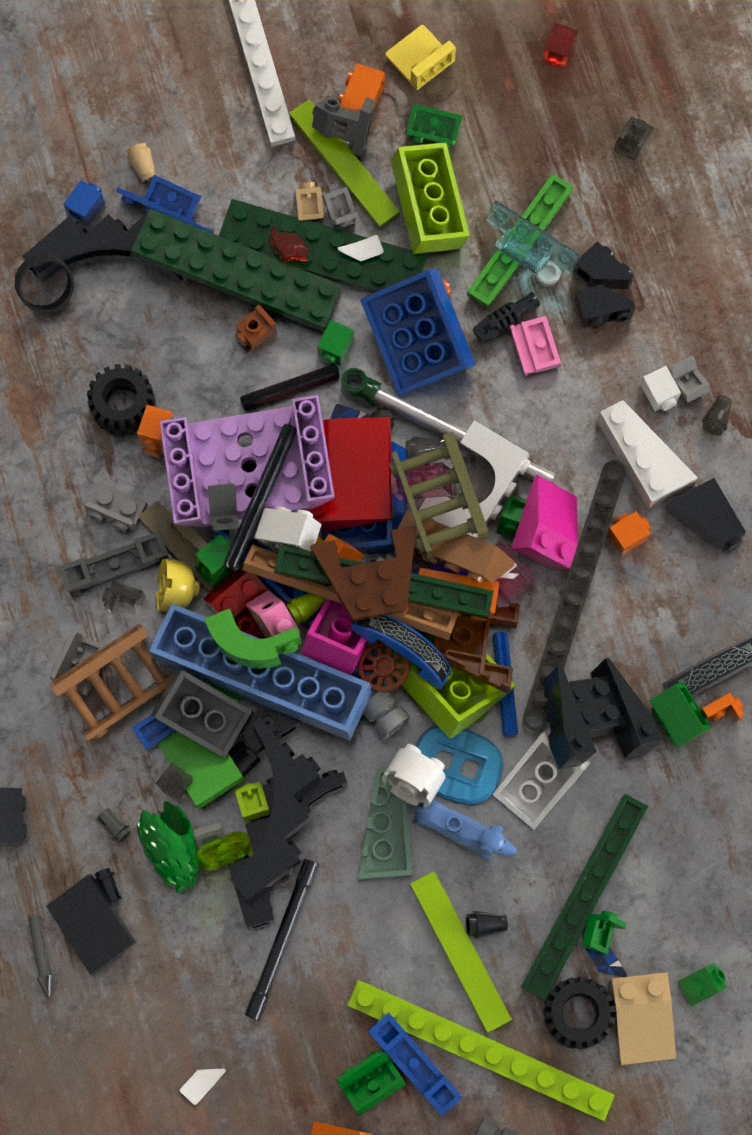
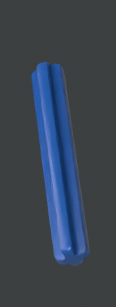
[493,632,518,737]

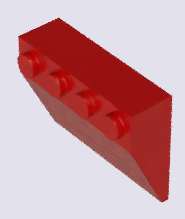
[307,417,393,532]

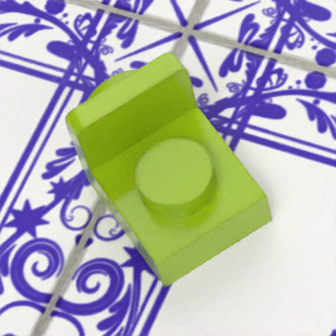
[235,782,270,822]

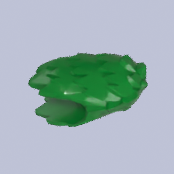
[137,801,203,893]

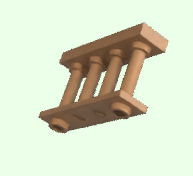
[49,623,174,741]

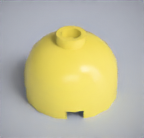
[155,559,200,612]

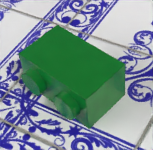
[195,534,235,590]
[649,682,712,747]

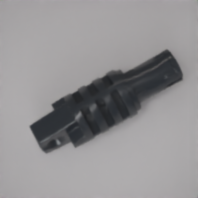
[473,292,540,343]

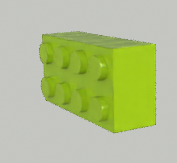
[391,143,470,254]

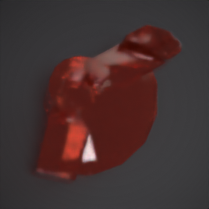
[269,227,309,261]

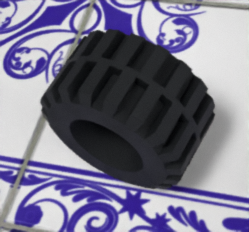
[87,364,156,436]
[543,976,616,1049]

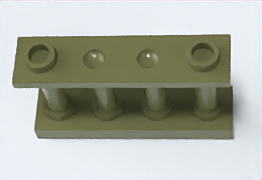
[389,432,489,558]

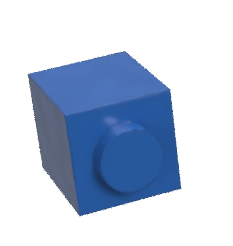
[63,180,105,227]

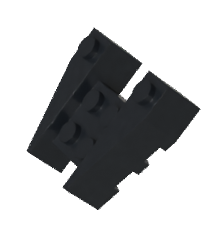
[543,658,663,770]

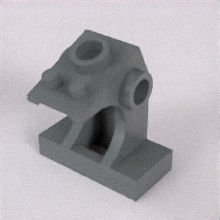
[312,92,376,156]

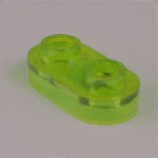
[197,831,252,870]

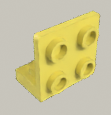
[386,25,456,90]

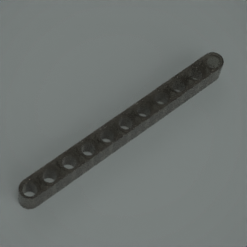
[521,460,626,736]

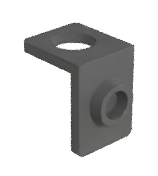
[208,483,239,530]

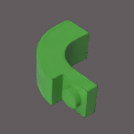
[204,609,303,669]

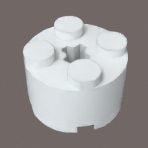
[382,744,446,808]

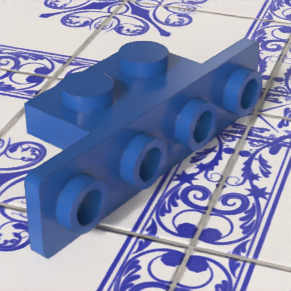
[116,175,214,234]

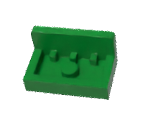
[405,104,463,149]
[336,1048,406,1116]

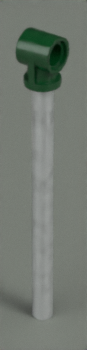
[341,368,555,483]

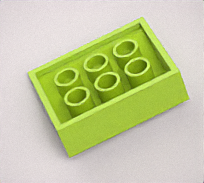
[383,630,516,739]

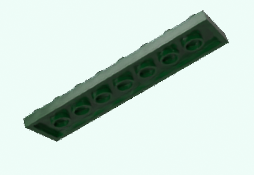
[219,199,427,293]
[131,209,342,332]

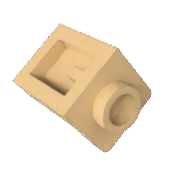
[295,182,324,220]

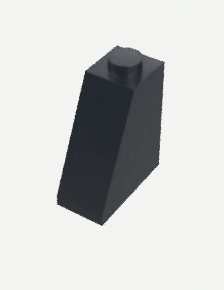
[665,478,746,550]

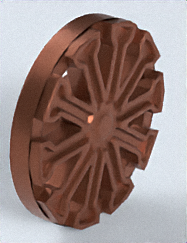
[359,641,410,692]

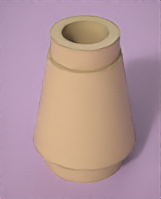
[127,143,155,183]

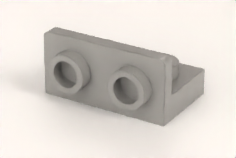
[84,481,148,532]

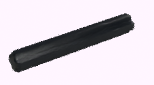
[240,364,340,410]

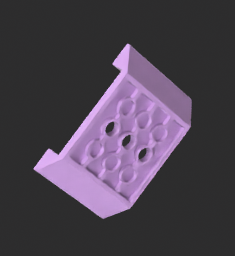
[160,395,335,527]

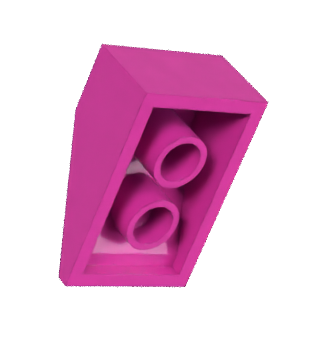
[511,475,578,569]
[301,599,368,675]

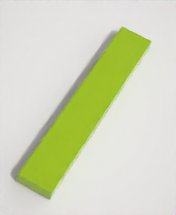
[289,99,400,229]
[410,871,512,1033]

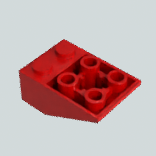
[203,565,271,639]

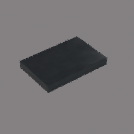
[46,874,136,975]

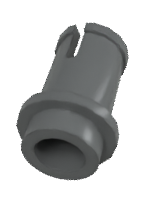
[96,808,131,843]

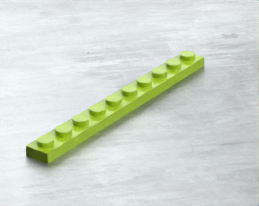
[347,980,615,1122]

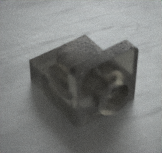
[102,581,146,612]
[155,763,193,804]

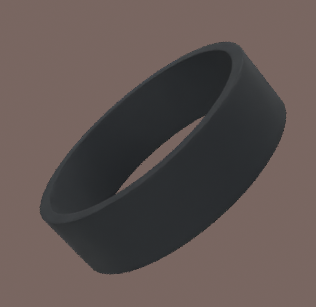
[15,254,74,313]

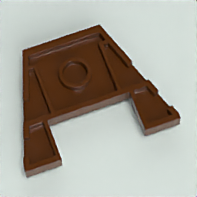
[310,526,416,622]
[433,603,520,693]

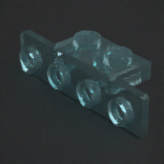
[486,201,581,275]

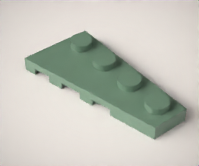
[358,767,413,880]

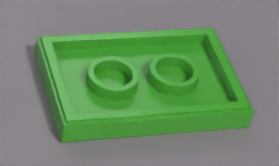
[158,731,245,809]

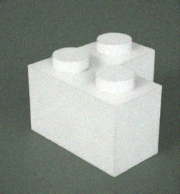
[254,506,322,553]

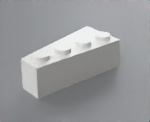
[597,400,698,510]

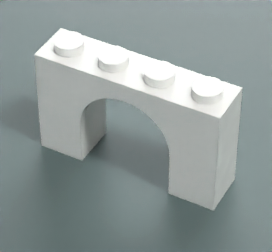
[418,420,531,540]

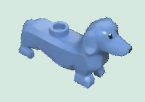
[412,800,517,859]

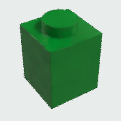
[317,320,354,365]

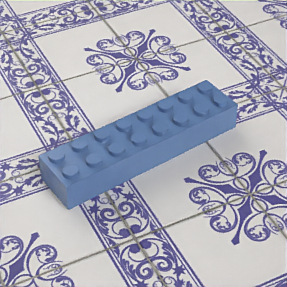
[149,604,372,741]

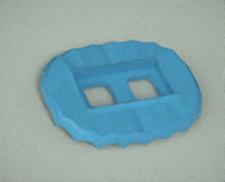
[415,725,504,805]

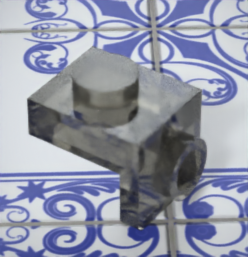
[614,116,654,161]

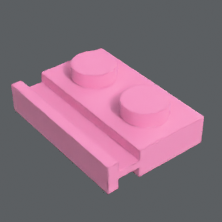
[510,316,561,376]

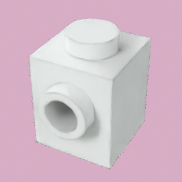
[640,366,681,411]

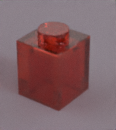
[543,22,578,68]

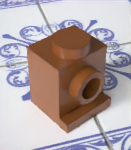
[235,305,276,351]

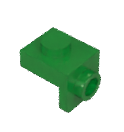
[582,911,627,955]
[678,963,727,1006]

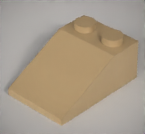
[609,972,676,1065]

